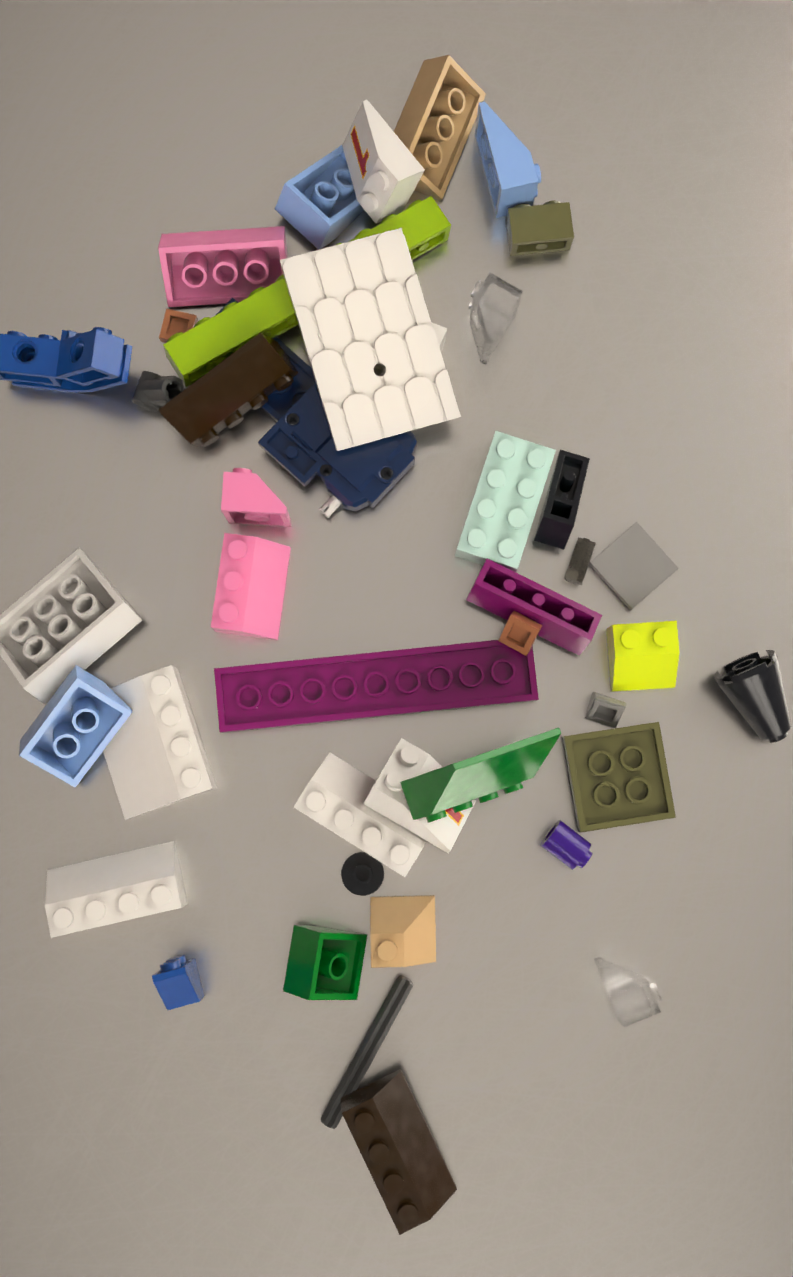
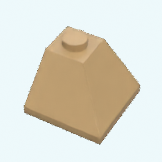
[370,895,436,968]

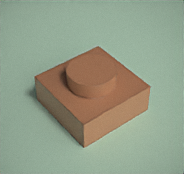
[159,309,198,343]
[498,611,543,656]

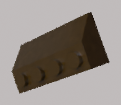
[159,332,299,447]
[341,1069,457,1235]

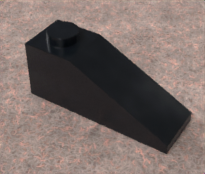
[534,450,590,550]

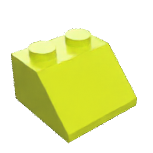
[606,621,680,692]

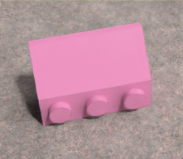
[211,533,291,640]

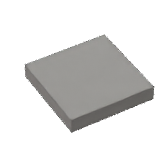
[589,522,679,610]

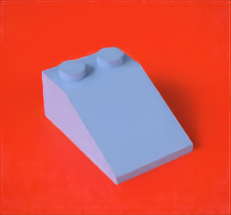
[475,101,541,218]
[275,145,364,250]

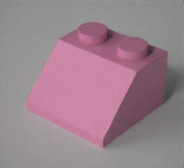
[221,468,291,527]

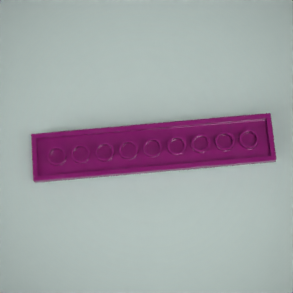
[214,640,539,733]

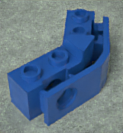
[0,327,133,393]

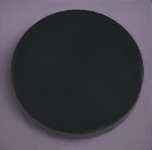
[341,852,384,896]

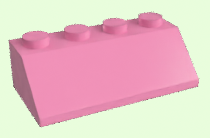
[158,226,288,307]

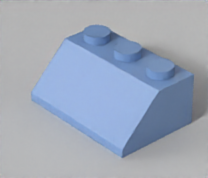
[19,665,132,787]

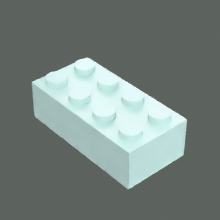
[455,431,556,572]

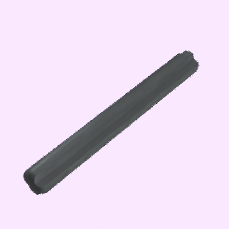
[321,976,413,1129]

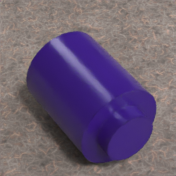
[541,820,593,870]

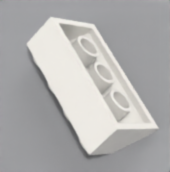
[294,752,427,877]
[45,841,188,938]

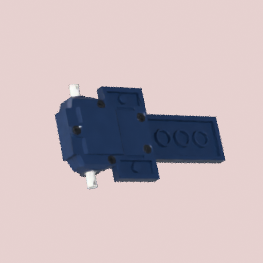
[216,298,417,518]

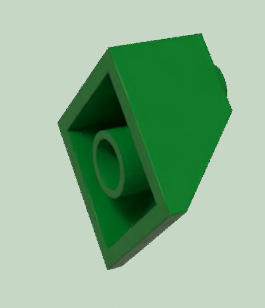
[283,925,367,1000]

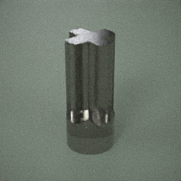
[564,537,596,585]

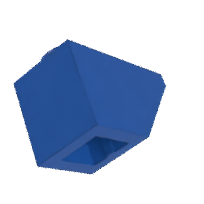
[152,955,204,1011]

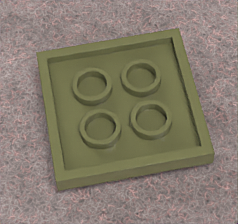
[563,722,676,833]

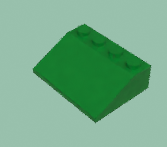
[400,727,561,823]

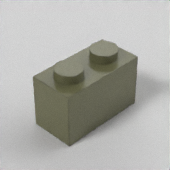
[506,200,574,256]

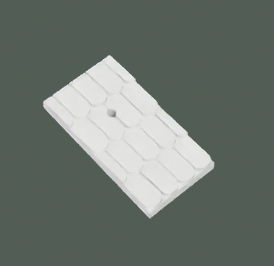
[279,228,461,451]

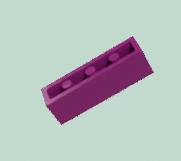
[466,558,602,656]

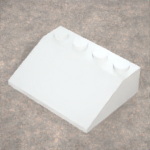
[0,547,142,705]
[103,665,217,820]

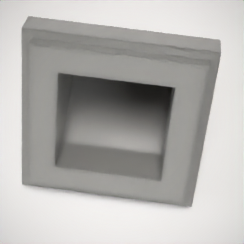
[585,692,626,728]

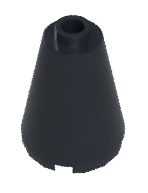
[714,650,791,743]

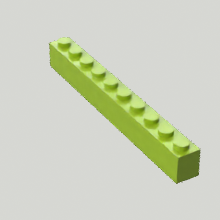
[163,196,451,387]

